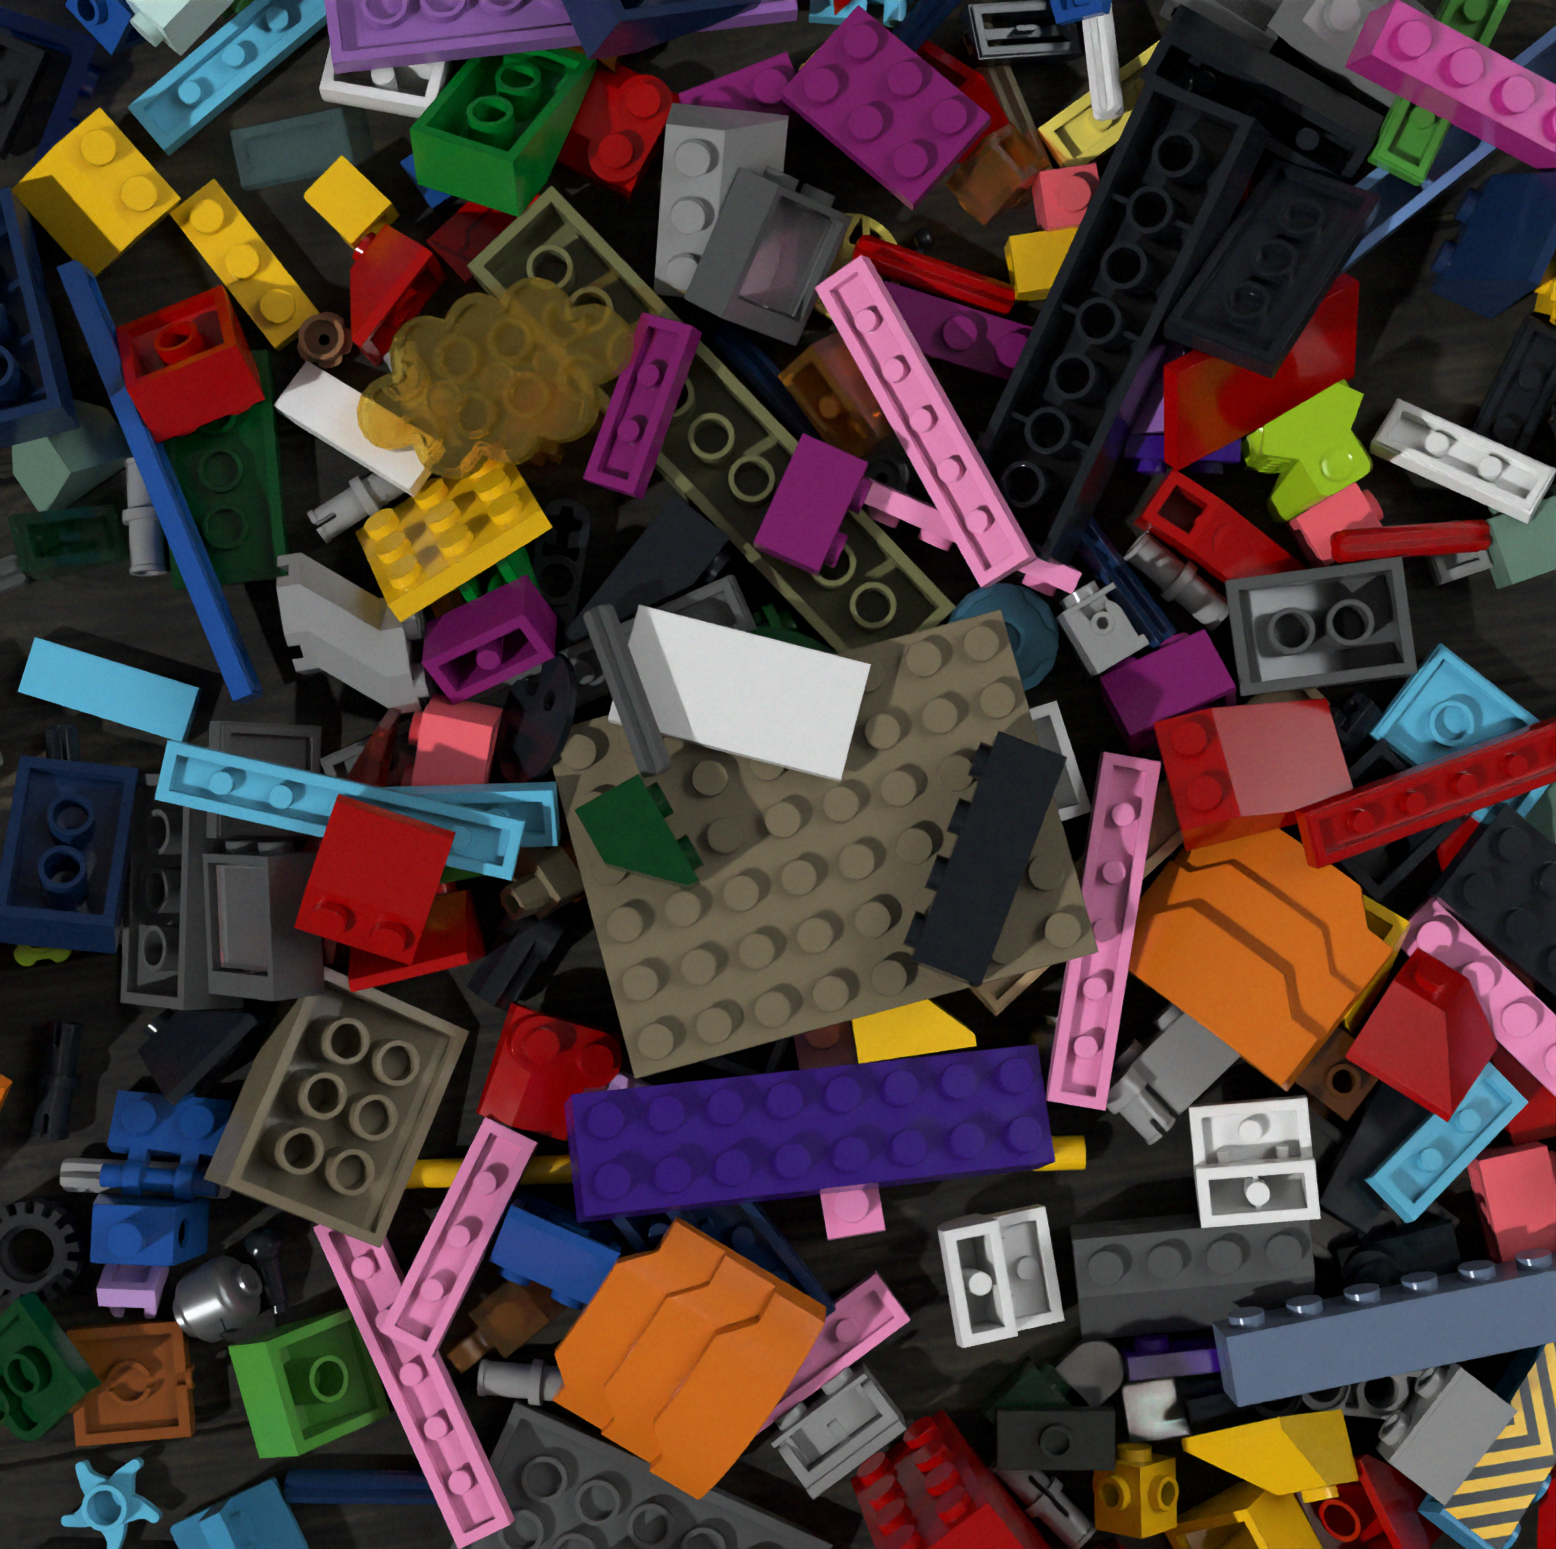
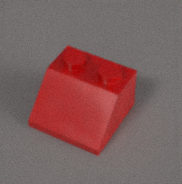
[116,284,265,443]
[294,794,456,965]

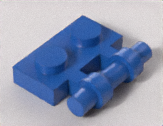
[99,1090,235,1201]

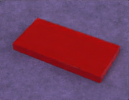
[1164,273,1359,471]

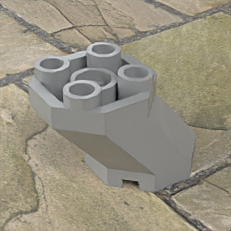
[276,552,438,716]

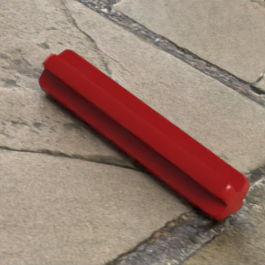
[852,235,1015,317]
[1330,519,1492,563]

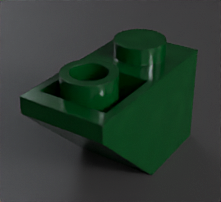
[575,774,704,890]

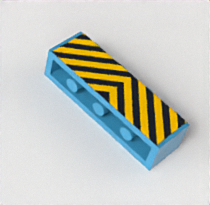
[1417,1342,1556,1549]

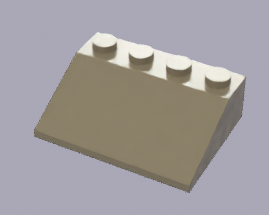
[204,966,470,1248]

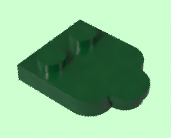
[0,1290,102,1441]

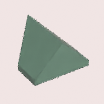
[12,399,133,521]

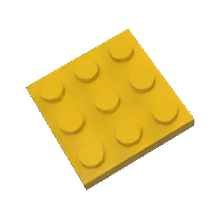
[355,441,553,623]

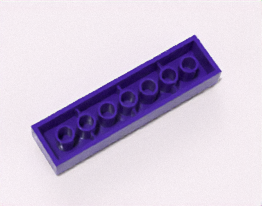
[564,1044,1055,1223]

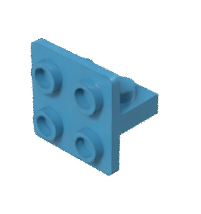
[170,1477,309,1549]

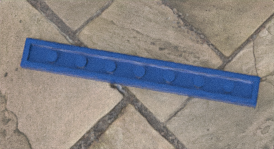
[56,260,264,704]

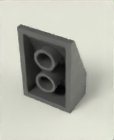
[1225,556,1418,697]

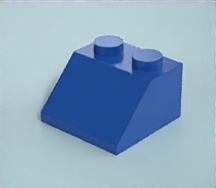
[489,1189,626,1310]

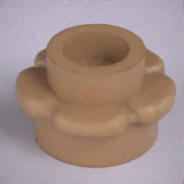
[297,312,353,369]

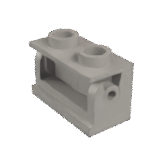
[1055,581,1150,678]
[771,1361,906,1499]
[1375,1363,1517,1506]

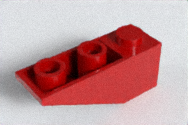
[1133,468,1308,584]

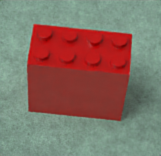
[850,1409,1053,1549]

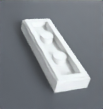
[273,361,447,497]
[1370,399,1556,524]

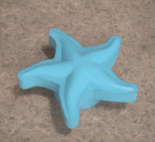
[61,1457,163,1549]

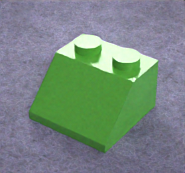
[228,1306,391,1458]

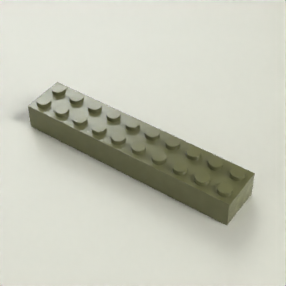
[467,185,956,654]

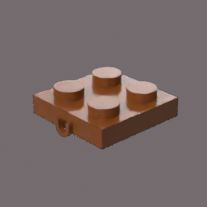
[66,1318,196,1447]

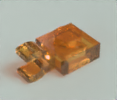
[447,1280,551,1374]

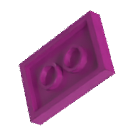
[780,5,991,211]

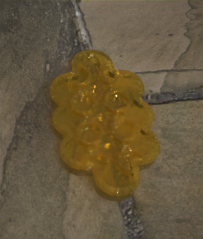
[357,277,634,480]

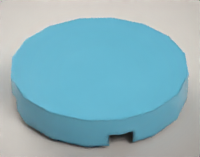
[948,583,1059,691]

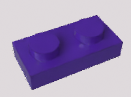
[1117,434,1241,477]

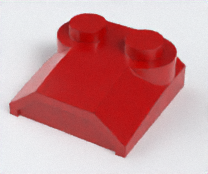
[556,64,680,203]
[476,1002,623,1141]

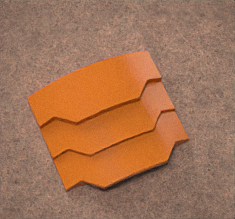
[1128,828,1395,1092]
[552,1216,826,1500]

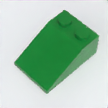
[409,48,597,217]

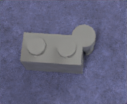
[1106,1002,1240,1145]

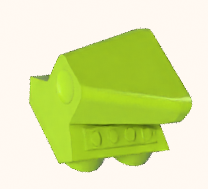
[1241,379,1373,524]

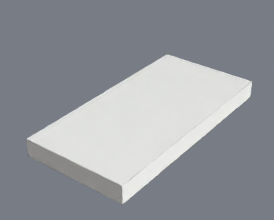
[608,605,871,782]

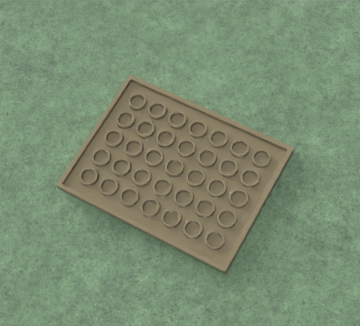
[552,609,1099,1079]

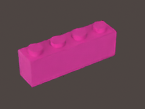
[1345,0,1556,173]

